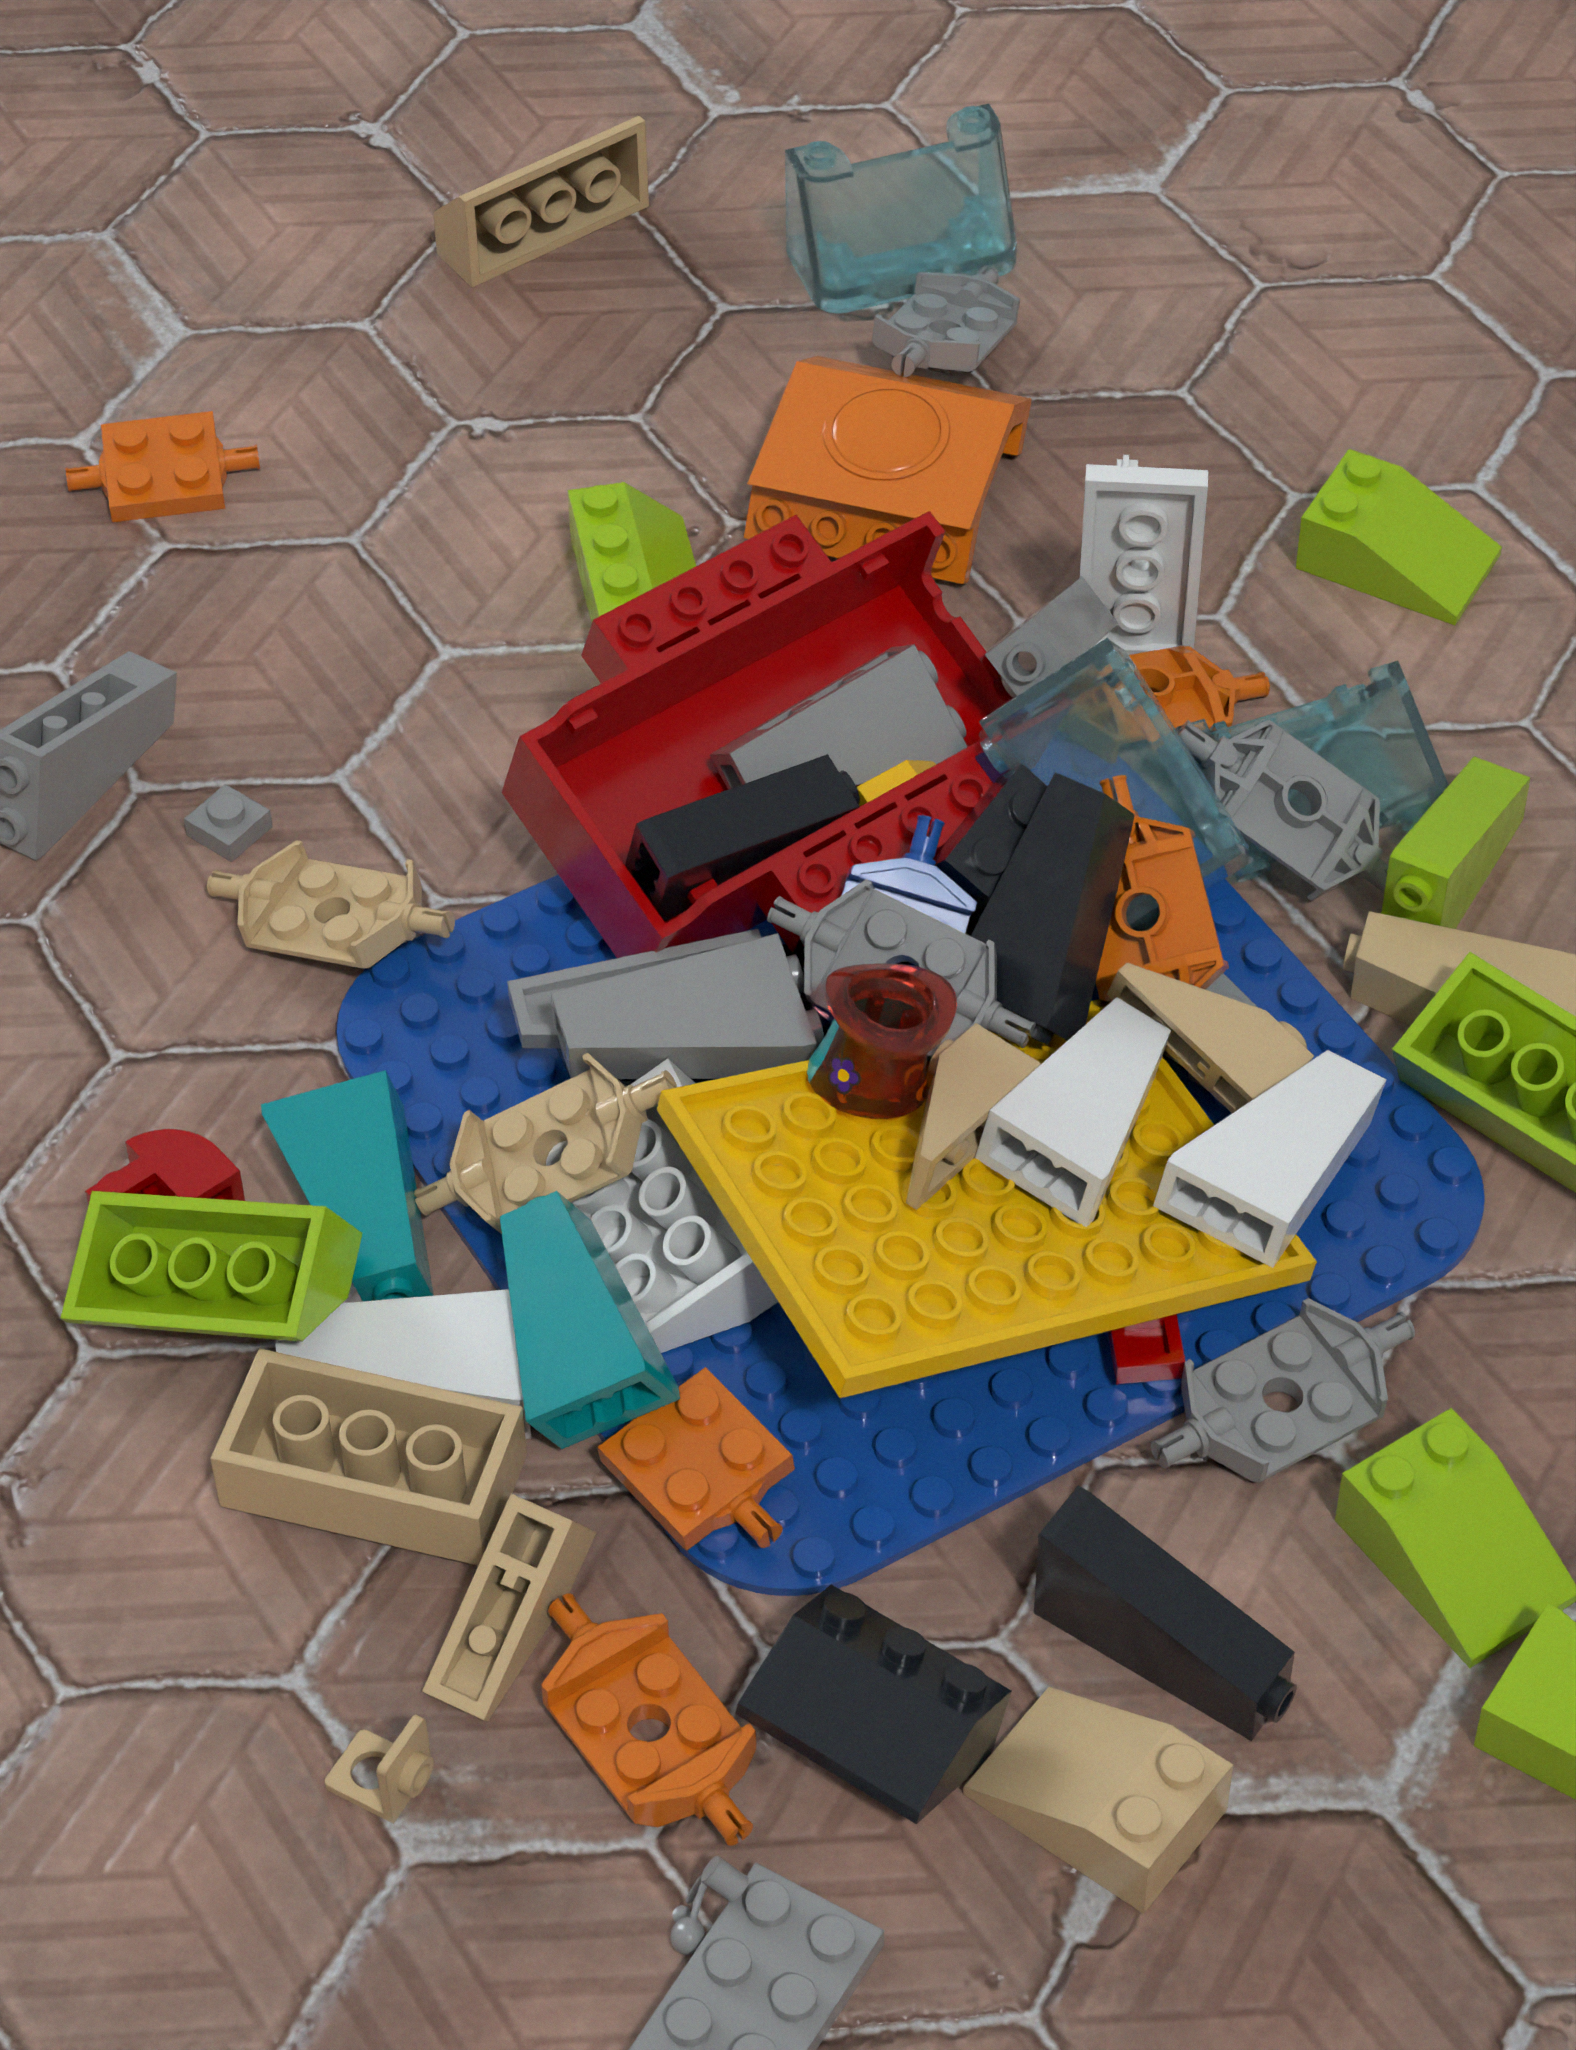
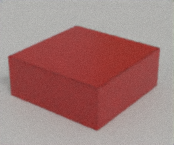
[1107,1314,1185,1384]

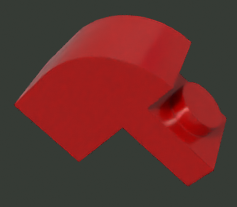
[85,1129,245,1205]

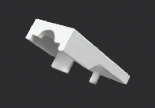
[1080,455,1208,658]

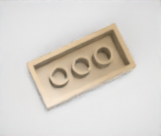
[211,1348,527,1566]

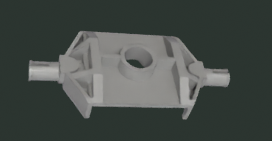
[872,265,1020,377]
[1172,720,1388,901]
[767,879,1036,1062]
[1151,1298,1415,1483]

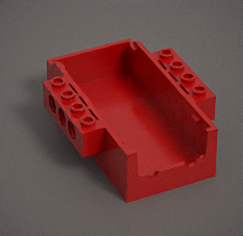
[501,511,1072,958]

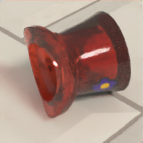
[807,963,957,1119]

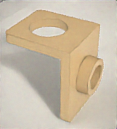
[325,1714,434,1824]

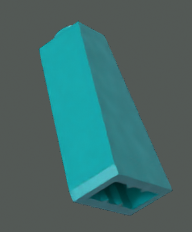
[261,1070,434,1301]
[500,1191,680,1449]

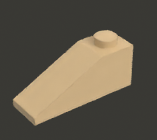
[1107,963,1314,1113]
[906,1023,1041,1210]
[422,1494,597,1721]

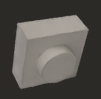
[184,784,273,862]

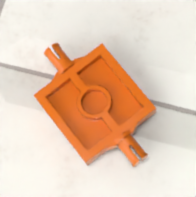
[65,411,260,523]
[597,1367,795,1551]

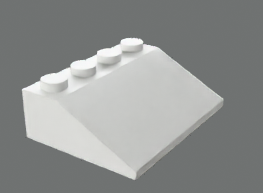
[546,1059,778,1353]

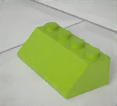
[567,482,696,624]
[1392,952,1576,1193]
[60,1191,363,1342]

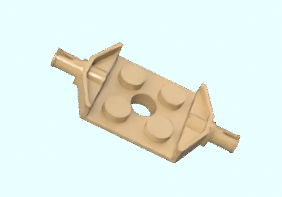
[207,840,455,969]
[414,1053,677,1234]

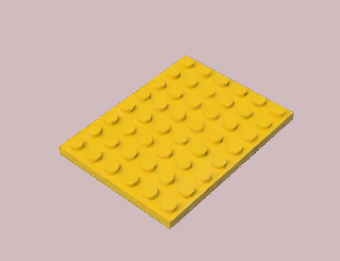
[657,999,1317,1398]

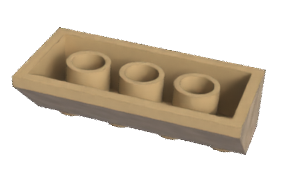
[433,116,649,288]

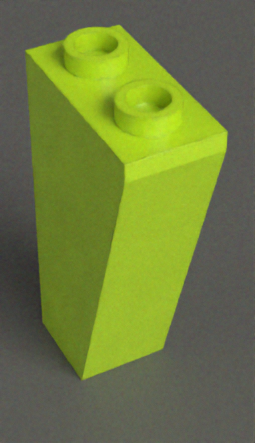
[1381,756,1531,929]

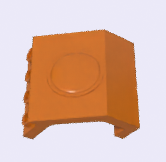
[744,356,1032,584]

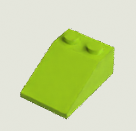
[1296,449,1502,626]
[1335,1408,1576,1668]

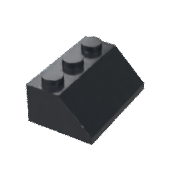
[735,1584,1012,1824]

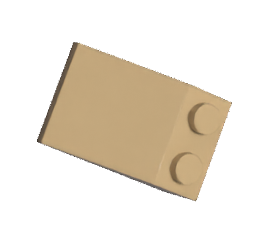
[963,1687,1233,1914]

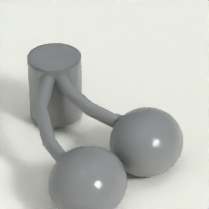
[670,1856,749,1955]

